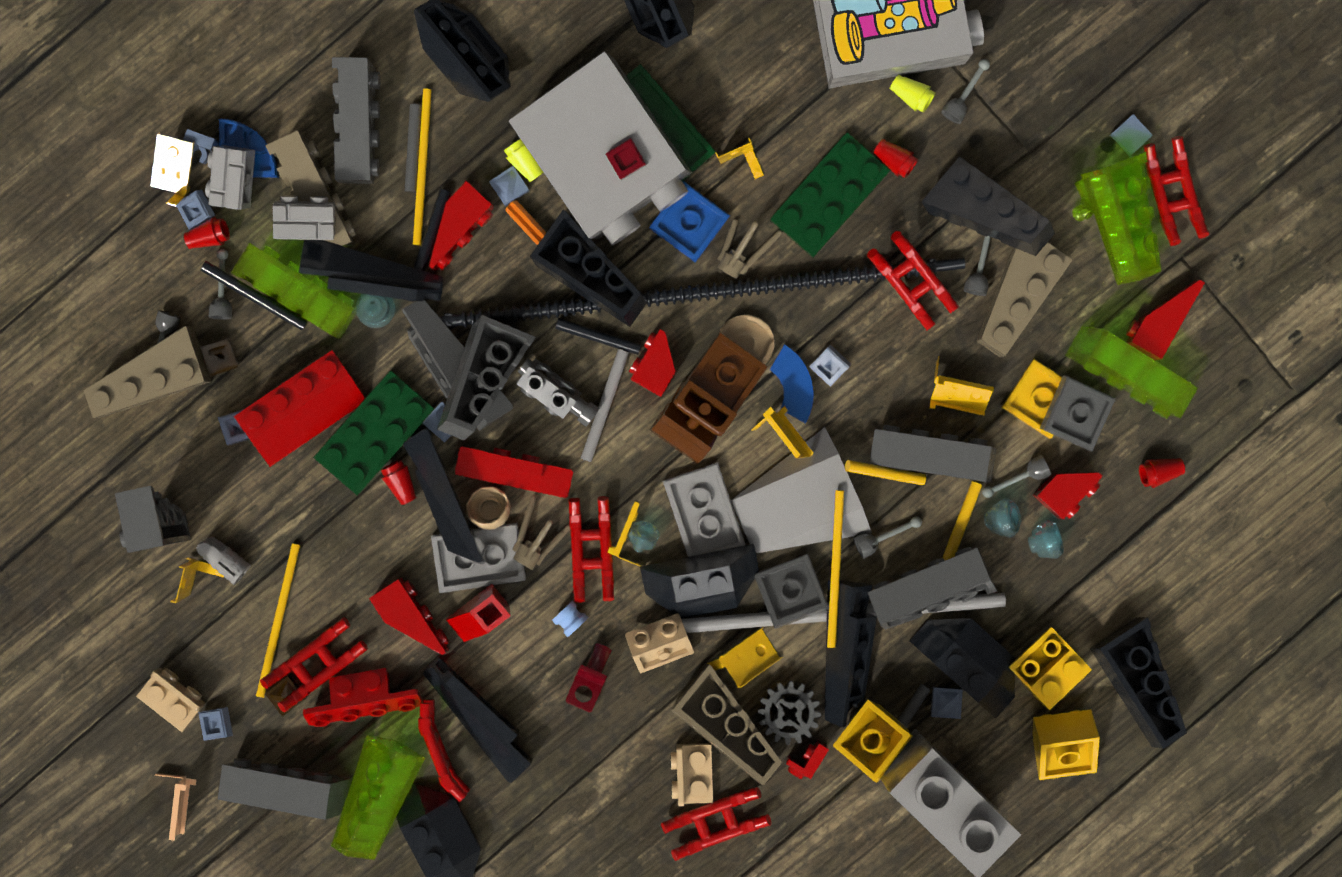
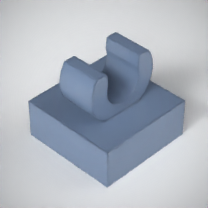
[183,129,219,164]

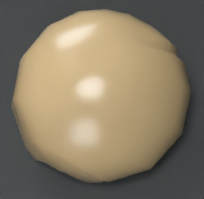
[466,487,510,530]

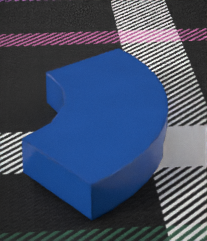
[219,119,279,178]
[770,344,813,424]

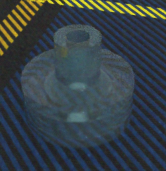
[628,521,660,552]

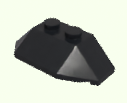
[414,0,511,102]
[624,0,695,48]
[640,544,759,619]
[909,618,1015,718]
[390,783,481,877]

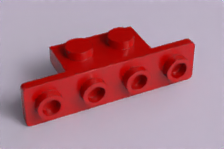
[455,447,573,498]
[303,668,423,727]

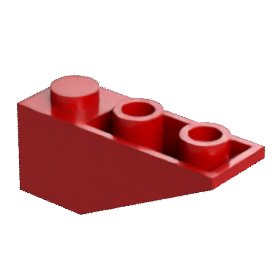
[429,181,494,271]
[369,578,449,655]

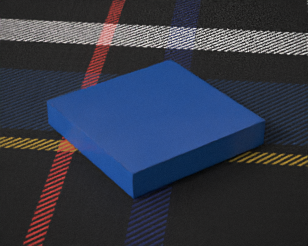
[649,181,730,263]

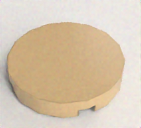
[719,315,775,364]

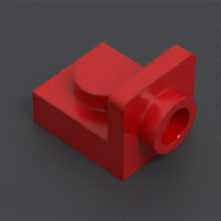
[785,740,829,779]

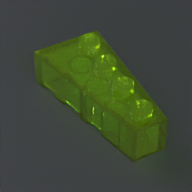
[1081,152,1161,285]
[231,243,358,339]
[1065,326,1198,419]
[331,735,425,860]

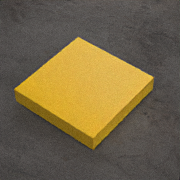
[1001,359,1062,439]

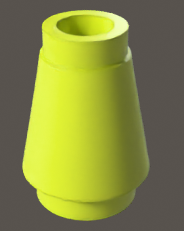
[890,74,935,113]
[504,139,544,182]

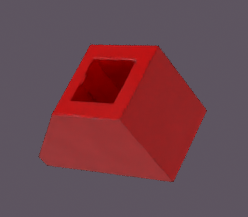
[629,329,676,397]
[1033,472,1103,520]
[446,584,511,642]

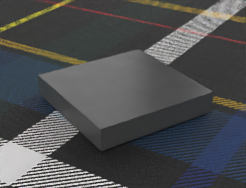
[1040,375,1116,451]
[755,554,829,629]

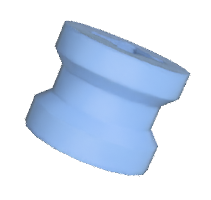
[552,600,589,637]

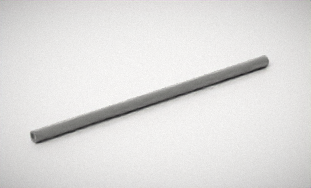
[682,592,1006,633]

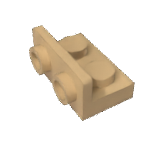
[625,614,694,674]
[136,668,206,732]
[671,743,713,806]

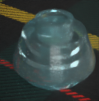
[356,294,395,328]
[984,498,1021,538]
[1028,520,1064,559]

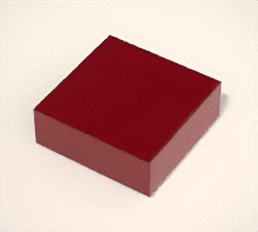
[605,138,647,180]

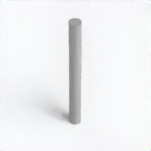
[581,349,629,462]

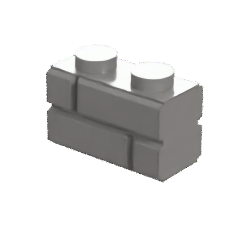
[205,145,255,210]
[273,195,335,240]

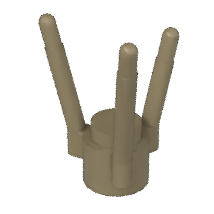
[717,219,782,279]
[512,495,570,570]

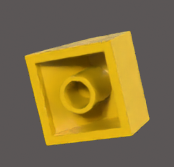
[833,699,913,783]
[1033,709,1100,780]

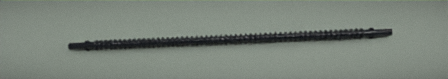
[438,257,965,329]

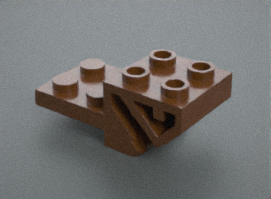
[649,333,768,463]

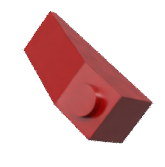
[1125,280,1205,360]

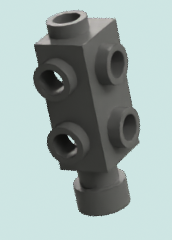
[516,358,600,427]

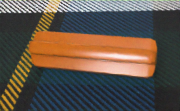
[505,200,547,245]

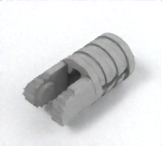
[196,536,251,585]

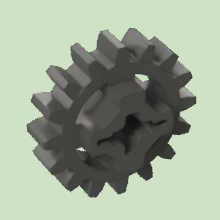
[757,680,821,745]

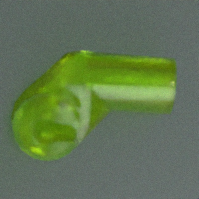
[1072,177,1097,221]

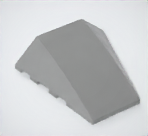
[731,427,872,553]

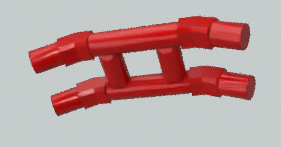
[1143,136,1209,246]
[867,231,959,331]
[568,496,614,603]
[260,617,368,712]
[418,699,471,802]
[661,787,772,861]

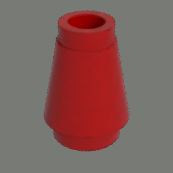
[873,139,918,178]
[184,217,230,249]
[1139,458,1185,488]
[381,460,417,505]

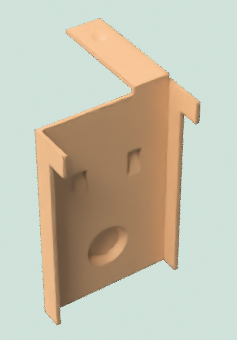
[155,773,197,841]

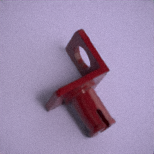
[565,643,612,713]

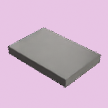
[663,463,745,557]
[431,523,526,593]

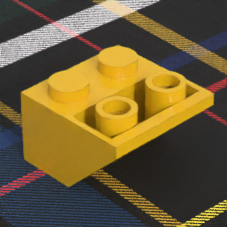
[1009,627,1092,710]

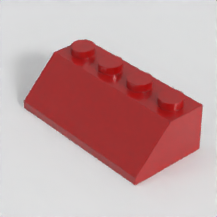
[234,350,365,467]

